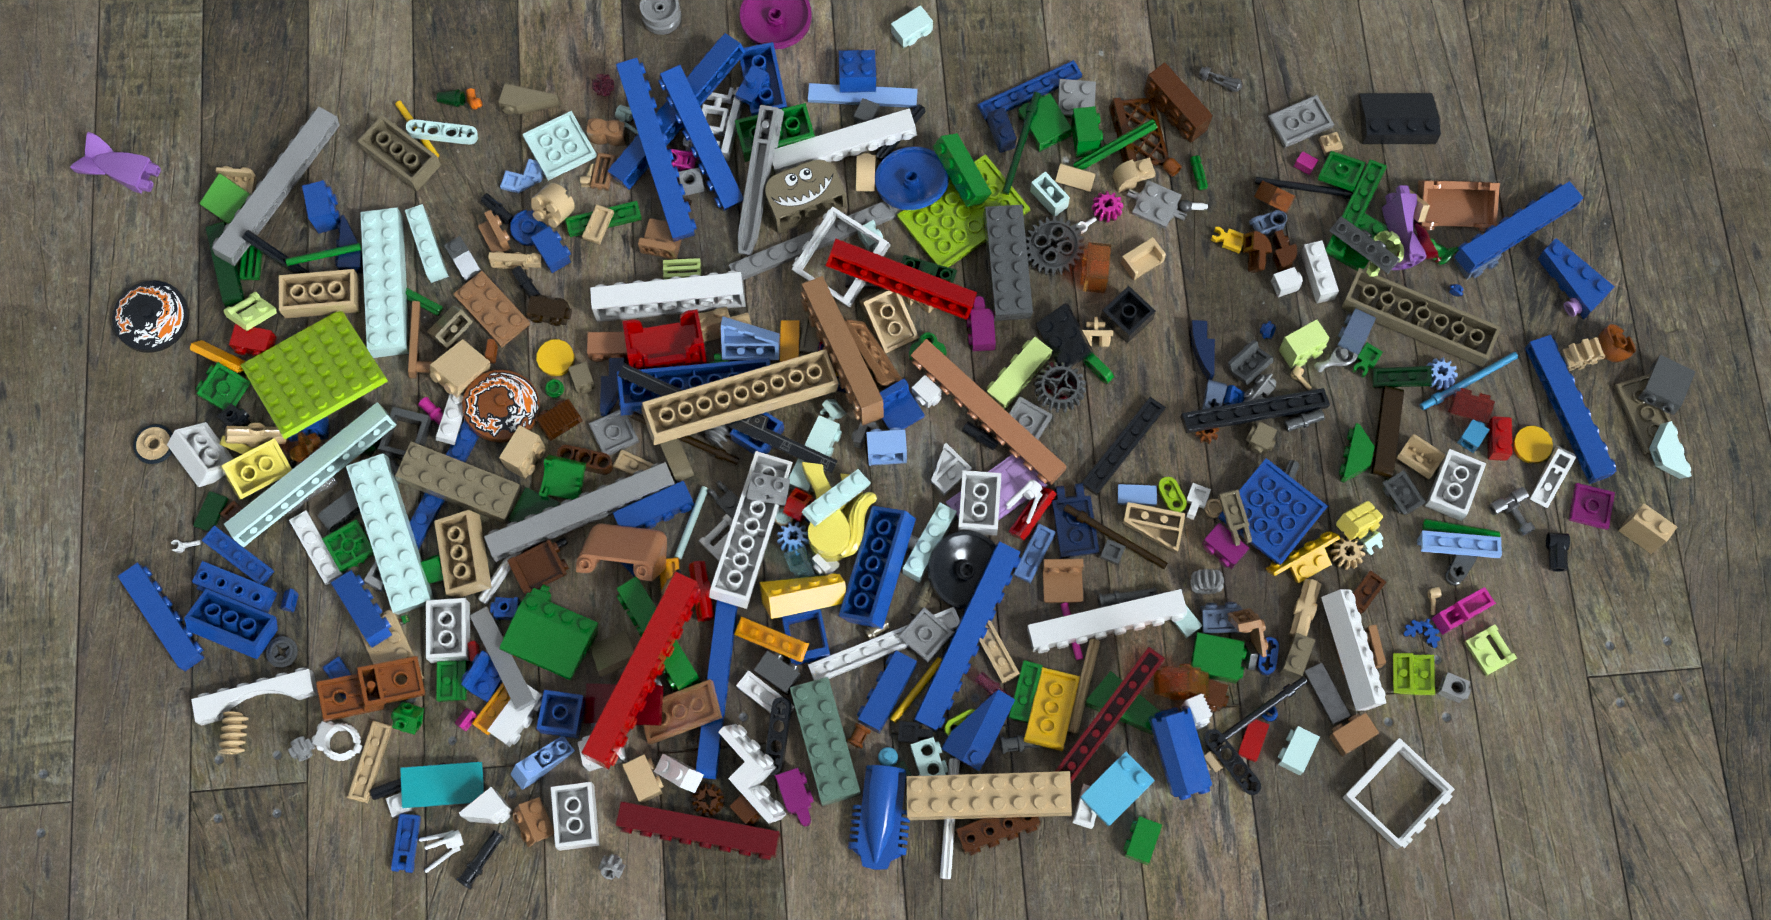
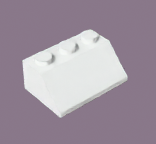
[167,422,234,487]

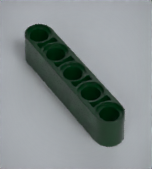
[206,221,245,308]

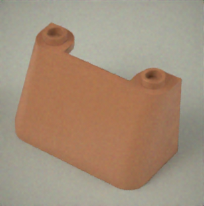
[1418,180,1500,231]
[576,524,667,581]

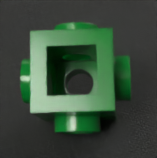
[391,702,424,735]

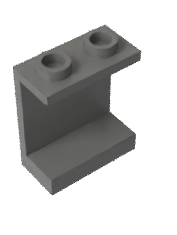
[1638,355,1696,415]

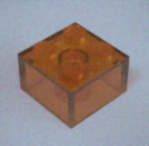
[1080,242,1111,293]
[1154,664,1209,701]

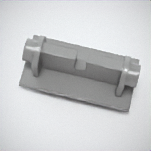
[1243,373,1277,402]

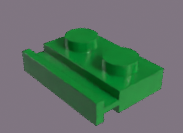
[436,660,467,702]

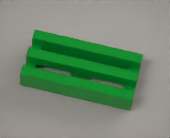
[240,245,263,280]

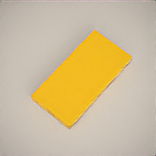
[1024,667,1080,751]

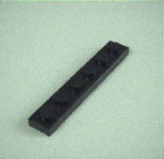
[1082,396,1166,496]

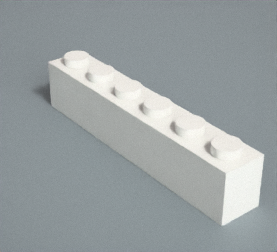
[1321,589,1386,711]

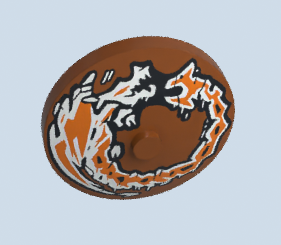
[462,370,540,442]

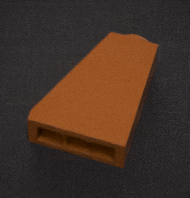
[1254,180,1296,213]

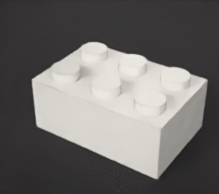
[1425,449,1486,521]
[958,470,1001,535]
[426,598,470,663]
[551,782,600,851]

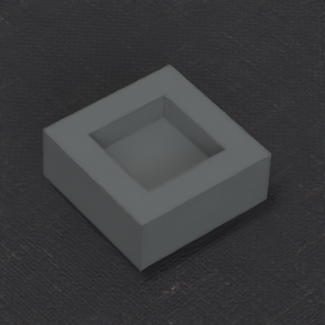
[1100,539,1126,566]

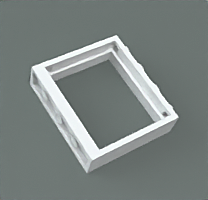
[792,206,890,307]
[1342,738,1455,849]

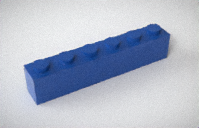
[118,562,205,672]

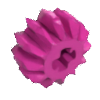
[1091,190,1123,223]

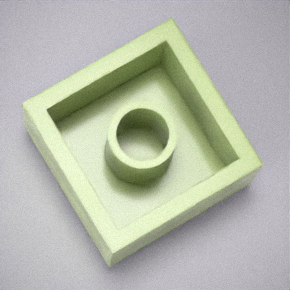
[1279,320,1329,368]

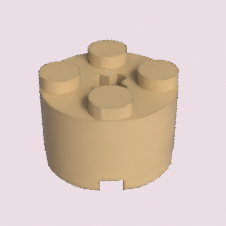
[531,183,575,228]

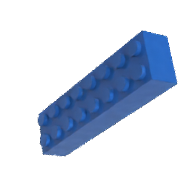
[616,358,770,416]

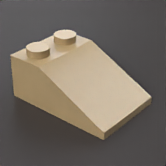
[859,289,919,353]

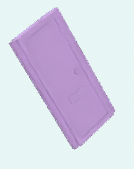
[946,455,1047,521]

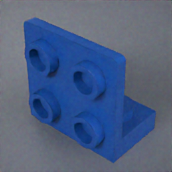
[879,378,925,431]
[461,650,502,702]

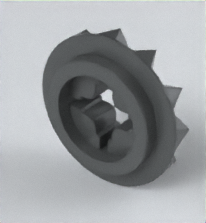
[266,636,299,668]

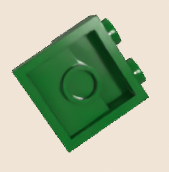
[195,362,251,410]

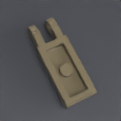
[1218,489,1252,546]

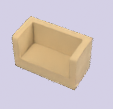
[1121,237,1166,280]

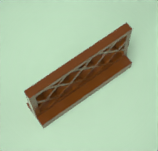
[1109,98,1169,166]

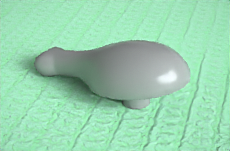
[1314,346,1358,372]

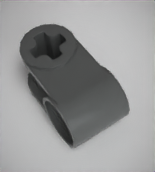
[1445,554,1478,586]

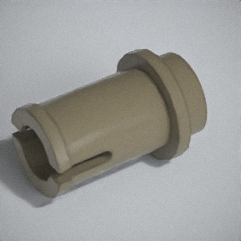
[863,620,890,640]

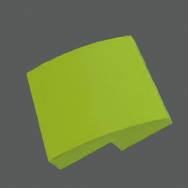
[1393,653,1436,695]

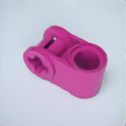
[667,149,698,172]

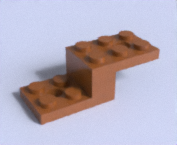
[316,656,425,722]

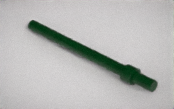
[1002,92,1041,195]

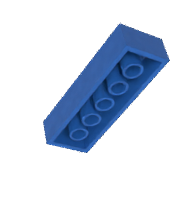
[839,506,916,629]

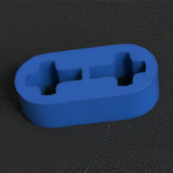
[1257,637,1279,675]

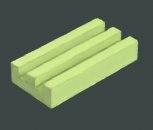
[663,258,701,280]

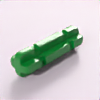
[1190,155,1208,191]

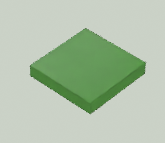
[199,173,252,223]

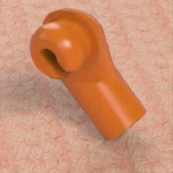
[466,88,482,110]

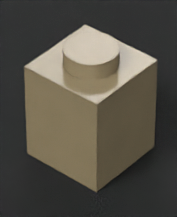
[568,361,596,394]

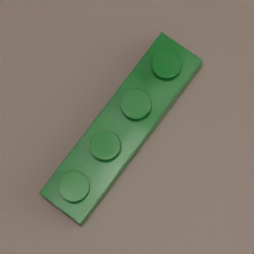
[565,201,642,237]

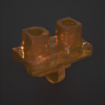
[290,431,321,462]

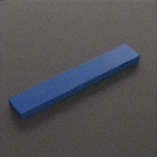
[977,60,1082,121]

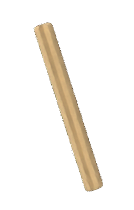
[1068,639,1100,734]

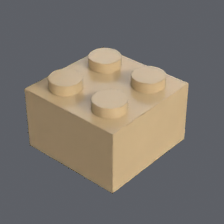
[499,425,545,479]

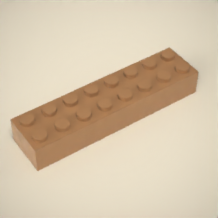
[800,276,884,426]

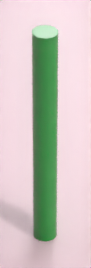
[286,243,362,266]

